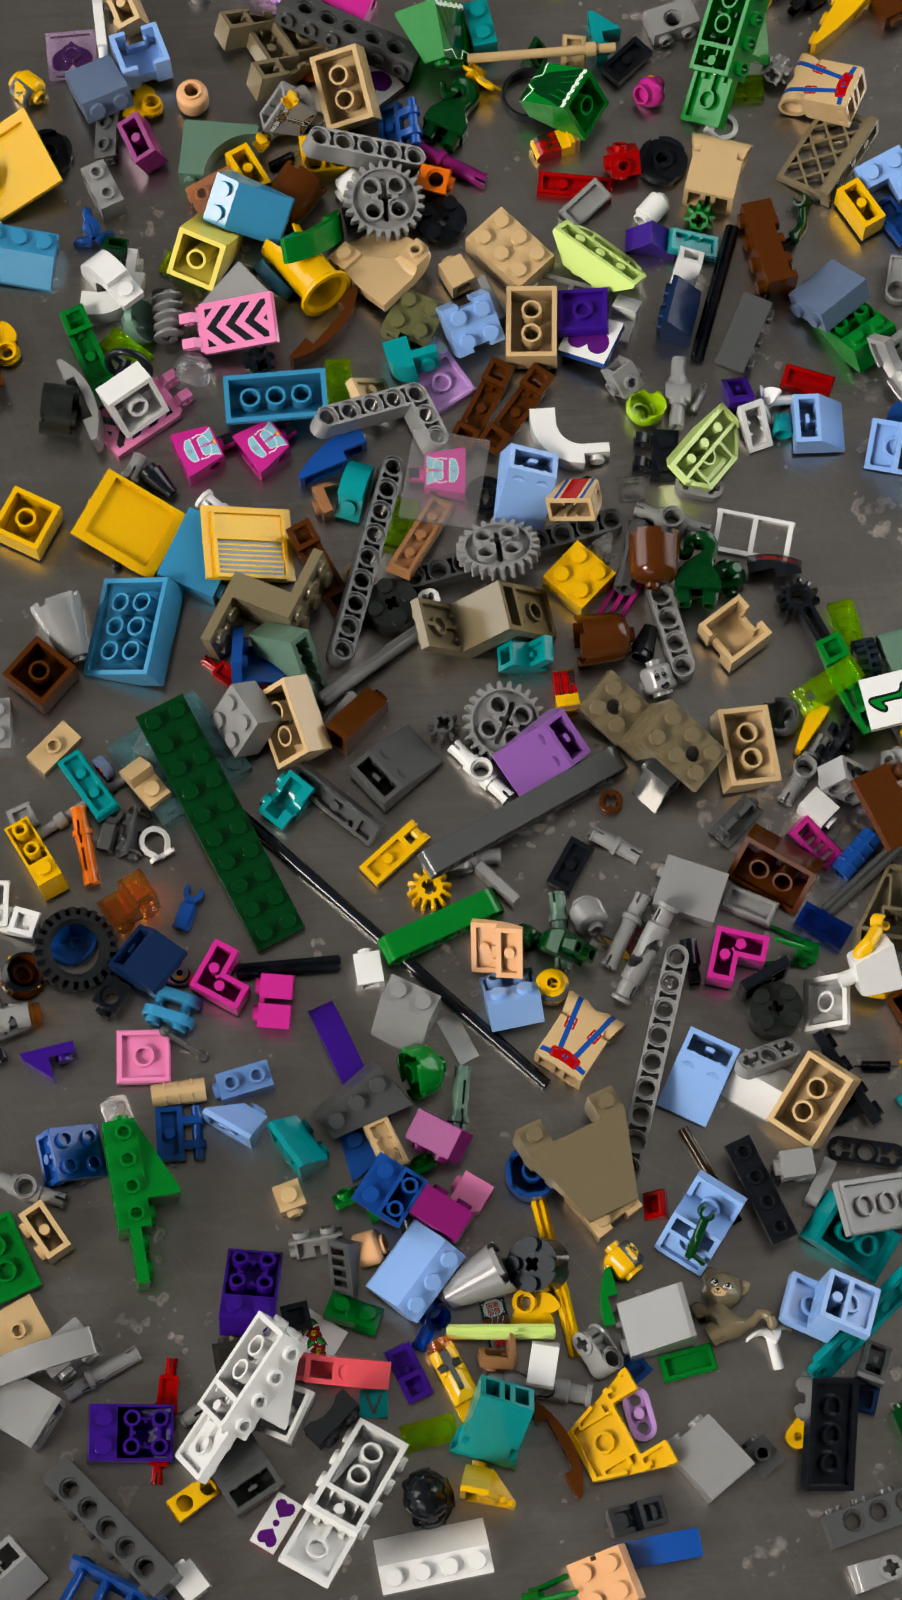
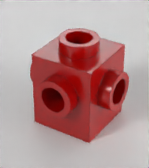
[603,142,641,180]

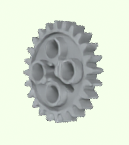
[343,160,425,242]
[456,518,541,581]
[461,681,543,766]

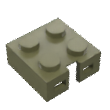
[380,289,444,350]

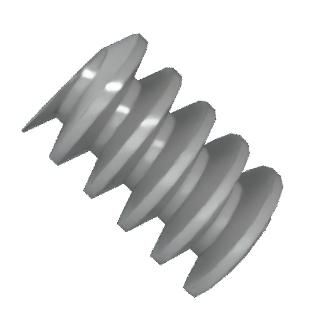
[151,288,185,345]

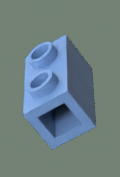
[212,1059,275,1105]

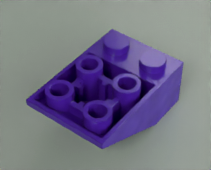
[219,1248,283,1337]
[86,1403,174,1464]

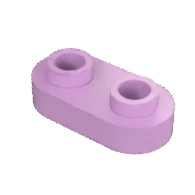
[621,1386,657,1443]

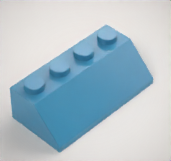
[0,224,60,293]
[223,368,328,425]

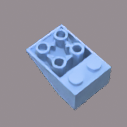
[493,443,559,530]
[656,1026,741,1128]

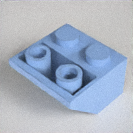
[790,393,845,454]
[479,967,545,1032]

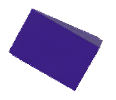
[625,220,675,258]
[721,377,755,416]

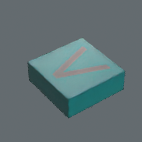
[360,1390,388,1419]

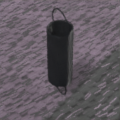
[263,151,300,172]
[854,1061,898,1072]

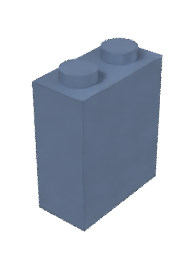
[64,54,135,124]
[788,259,871,333]

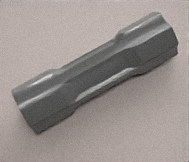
[613,518,651,596]

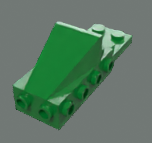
[680,0,770,130]
[101,1115,181,1292]

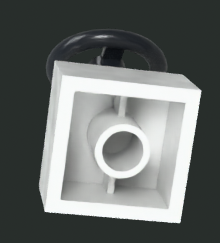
[95,348,170,439]

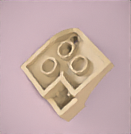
[327,221,431,312]

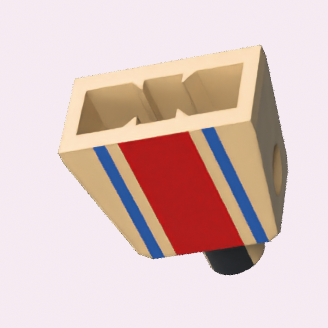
[545,476,602,521]

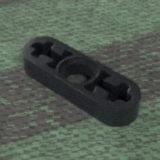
[826,1136,902,1170]

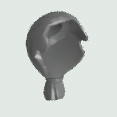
[763,697,802,737]

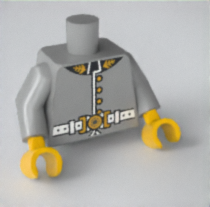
[252,81,323,152]

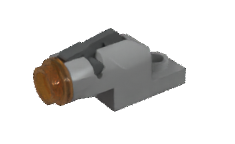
[0,998,43,1041]

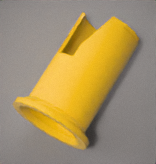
[261,223,351,317]

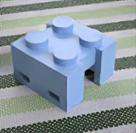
[109,21,173,91]
[435,289,506,358]

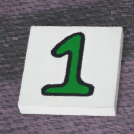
[858,670,902,732]

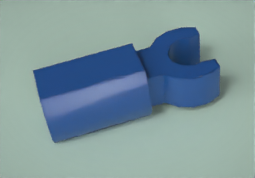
[172,884,204,934]

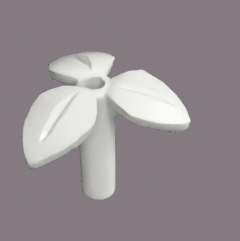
[756,385,793,427]
[746,1323,792,1370]

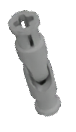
[611,900,680,1006]
[482,1369,593,1408]

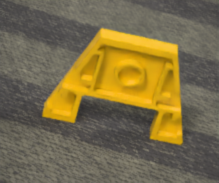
[567,1367,680,1483]

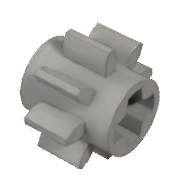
[761,53,794,86]

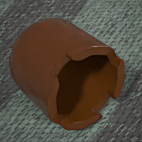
[269,160,327,225]
[629,526,681,590]
[573,612,635,667]

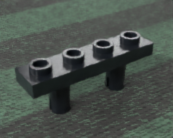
[812,1030,884,1128]
[724,1135,798,1246]

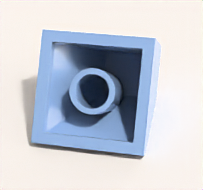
[202,1103,269,1149]

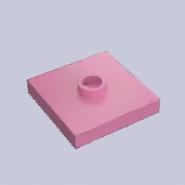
[117,1029,171,1085]

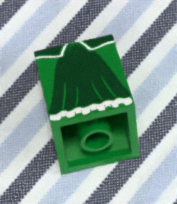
[395,0,471,70]
[519,62,609,141]

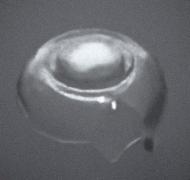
[174,352,213,387]

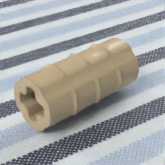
[150,1077,208,1109]

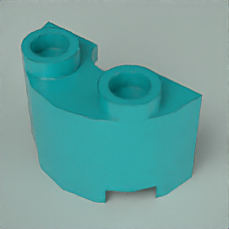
[258,769,315,830]

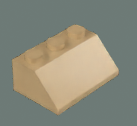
[709,704,782,794]

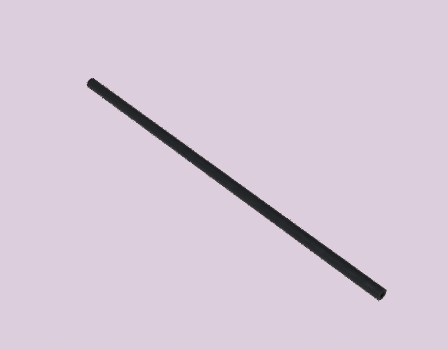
[244,810,551,1090]

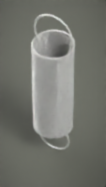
[688,383,707,420]

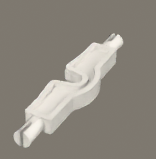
[92,0,109,58]

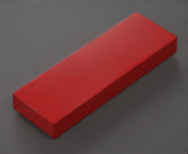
[537,171,614,204]

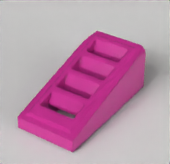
[785,815,843,872]

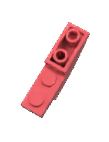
[295,1352,392,1390]

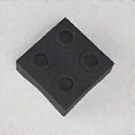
[303,1388,360,1450]

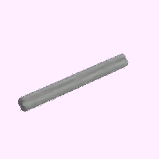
[318,625,418,705]

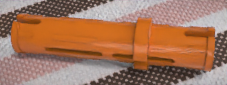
[70,805,101,886]

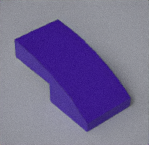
[383,1340,434,1405]

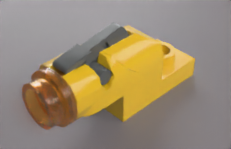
[427,1335,476,1423]

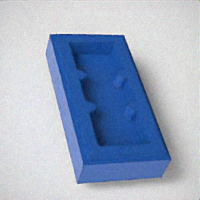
[877,194,902,248]

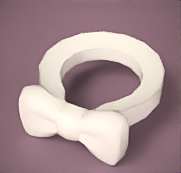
[703,114,738,140]
[138,826,175,864]

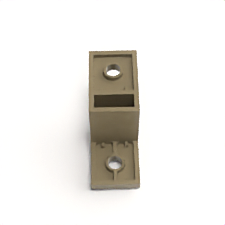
[201,548,333,661]
[410,580,558,659]
[576,670,729,792]

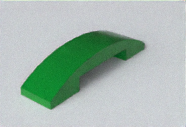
[280,210,344,264]
[59,303,114,407]
[815,631,871,735]

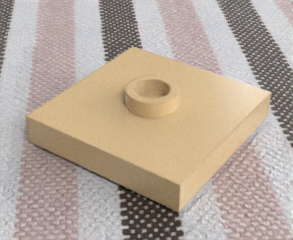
[0,1294,52,1356]

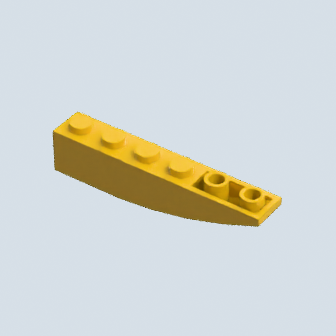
[808,0,870,56]

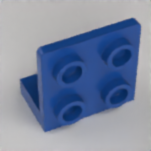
[231,627,285,686]
[35,1123,108,1189]

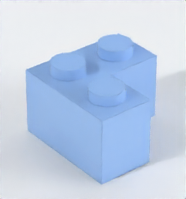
[853,145,902,206]

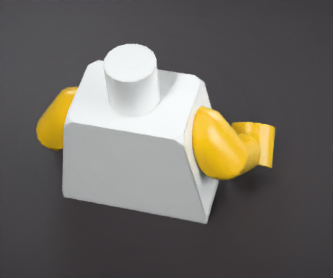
[836,913,902,1000]

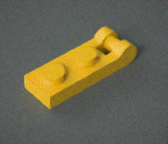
[359,819,431,888]

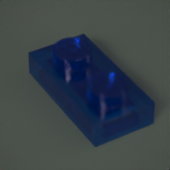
[793,901,854,952]

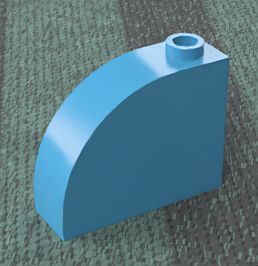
[156,507,227,606]

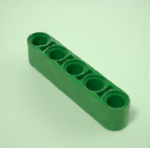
[377,887,505,966]

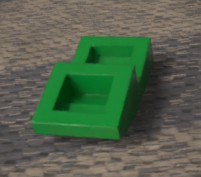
[599,1267,618,1329]

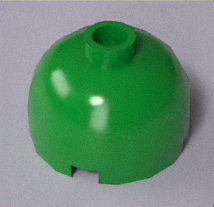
[397,1044,447,1100]

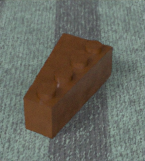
[737,198,798,302]

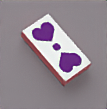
[250,1491,303,1555]

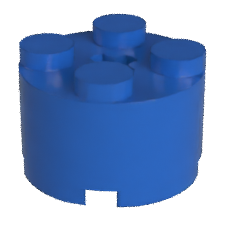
[505,1149,555,1203]

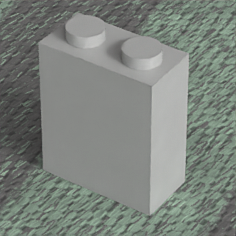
[649,854,729,929]

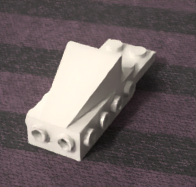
[174,1310,308,1485]
[278,1417,409,1589]

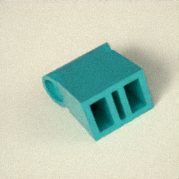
[449,1374,534,1471]

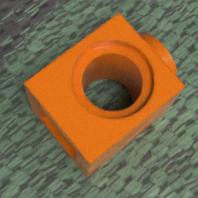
[416,163,455,197]

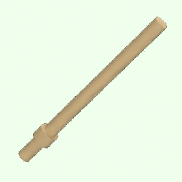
[467,41,616,64]

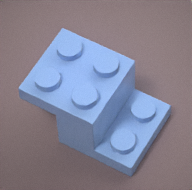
[863,418,902,475]
[653,1169,748,1277]
[778,1268,881,1343]

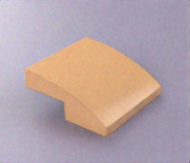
[471,918,524,979]

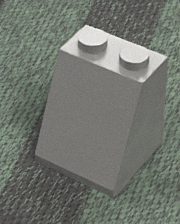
[201,261,290,314]
[370,974,442,1049]
[613,1282,697,1362]
[0,1377,68,1453]
[668,1414,755,1505]

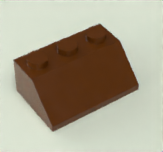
[850,758,902,853]
[727,823,825,916]

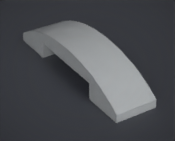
[56,359,105,452]
[0,1326,97,1388]

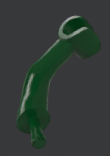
[785,193,812,245]
[685,1203,715,1266]

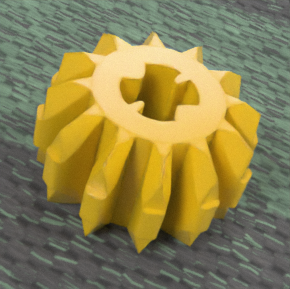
[407,868,452,913]

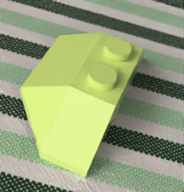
[553,219,647,293]
[666,402,740,491]

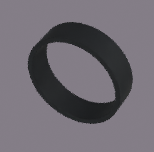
[502,68,540,124]

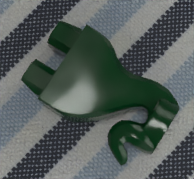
[421,76,480,153]
[674,530,721,610]
[518,923,597,967]

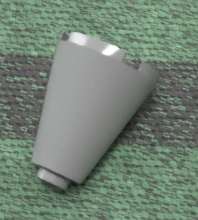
[30,590,89,665]
[439,1241,518,1309]

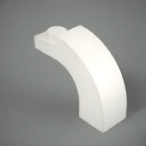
[80,248,147,325]
[80,250,145,311]
[529,407,610,472]

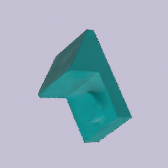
[587,11,621,67]

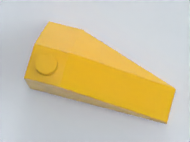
[460,1460,516,1510]

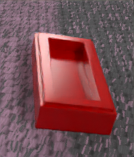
[779,363,836,398]

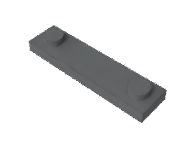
[295,761,386,847]

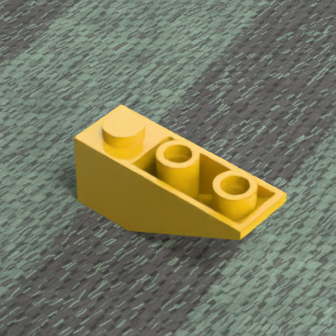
[4,816,69,901]

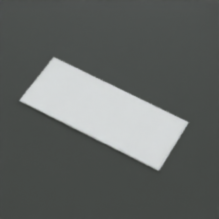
[437,1013,479,1065]

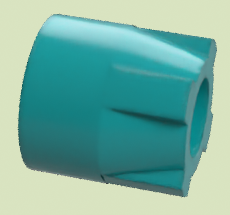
[772,413,793,439]

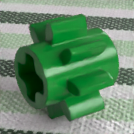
[684,200,716,233]

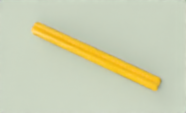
[531,1198,581,1358]

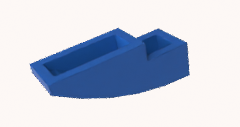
[298,429,367,489]
[613,1527,704,1570]

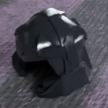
[402,1467,456,1530]

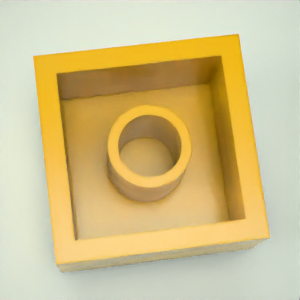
[0,485,64,561]
[542,540,616,615]

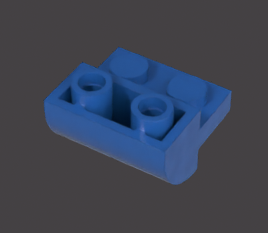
[350,1152,428,1228]

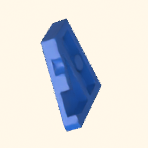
[339,1116,393,1183]

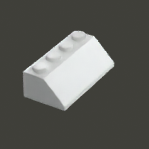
[373,1517,494,1597]

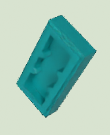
[667,227,719,263]

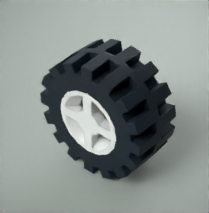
[850,637,882,679]

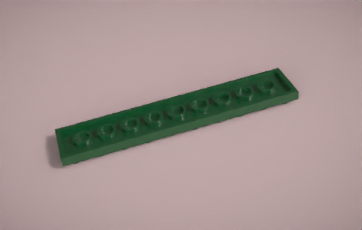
[135,693,305,952]

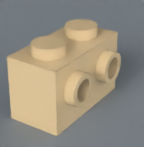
[104,0,149,38]
[18,1199,75,1264]

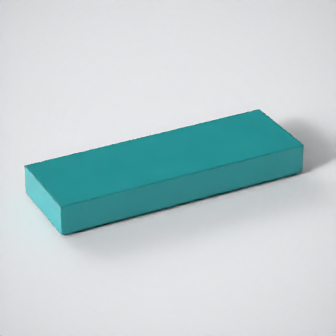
[57,749,121,823]

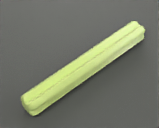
[446,1324,556,1340]

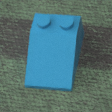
[202,169,295,246]

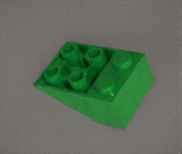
[817,302,900,374]

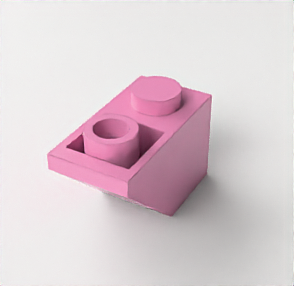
[450,1171,494,1216]

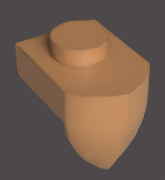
[311,482,340,523]
[477,1333,518,1372]

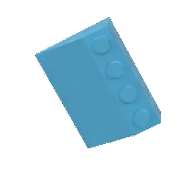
[83,577,185,686]

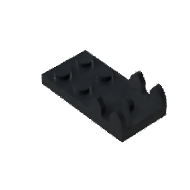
[794,1376,860,1491]

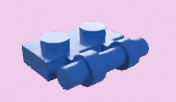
[378,97,423,146]
[155,1105,207,1163]

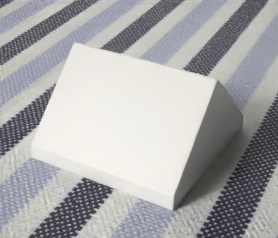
[804,973,850,1033]
[720,1049,793,1122]
[254,1384,316,1448]

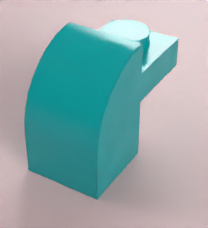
[382,336,442,383]
[334,460,375,523]
[497,635,555,675]

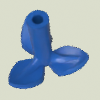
[73,207,116,249]

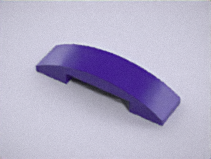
[308,1001,364,1085]

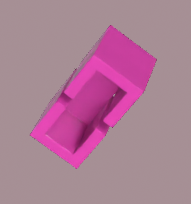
[253,973,295,1030]

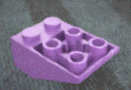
[492,708,591,796]

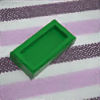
[657,1342,718,1384]

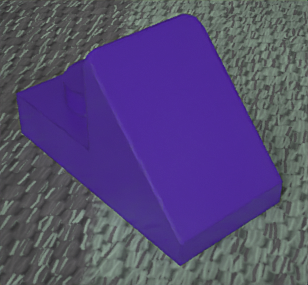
[20,1040,78,1083]

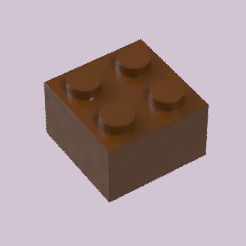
[2,635,80,715]

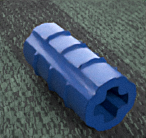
[830,827,881,882]

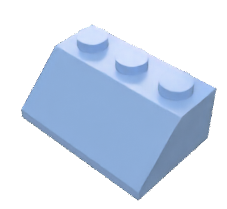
[366,1219,466,1323]

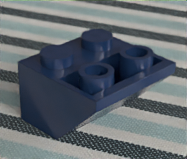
[656,275,702,348]
[107,924,188,995]

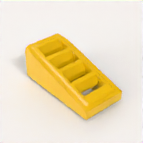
[793,701,831,758]

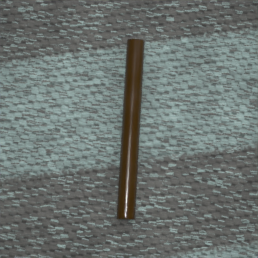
[678,1126,743,1226]

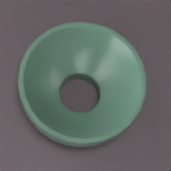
[121,298,155,344]

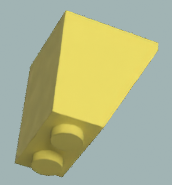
[166,212,244,291]

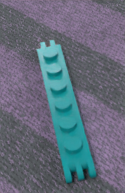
[807,1265,902,1377]

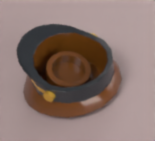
[0,952,47,1000]

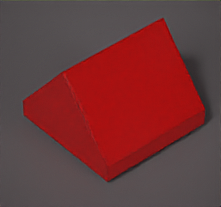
[643,1189,669,1220]

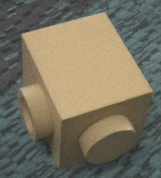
[438,253,475,299]
[272,1178,308,1219]

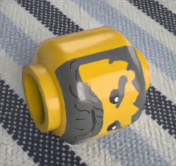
[9,70,46,107]
[535,968,570,1006]
[603,1240,644,1282]

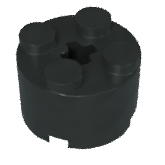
[39,382,79,437]
[366,578,417,638]
[747,982,804,1041]

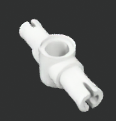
[447,739,515,805]

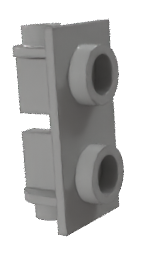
[287,1224,343,1260]

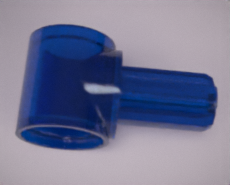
[412,1298,451,1352]

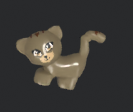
[689,1267,778,1346]

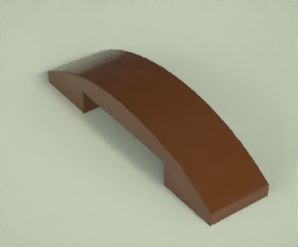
[289,284,359,369]
[447,356,515,454]
[476,363,555,457]
[285,518,357,618]
[532,1400,584,1501]

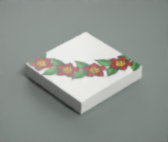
[299,1309,349,1356]

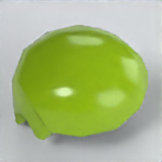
[625,389,667,427]

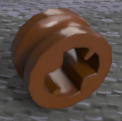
[599,789,623,815]

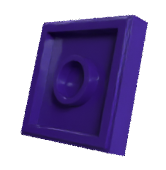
[557,287,609,338]

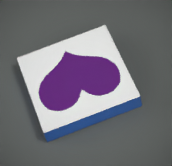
[557,319,625,369]

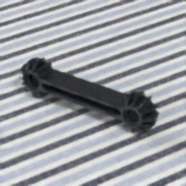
[776,577,861,732]

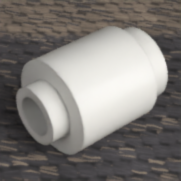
[633,192,670,225]

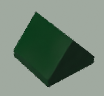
[521,36,547,69]
[102,236,129,260]

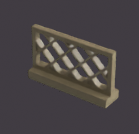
[777,114,879,208]

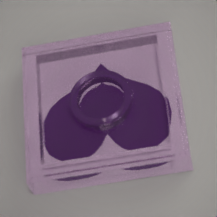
[45,29,97,81]

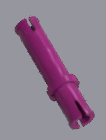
[419,142,489,189]

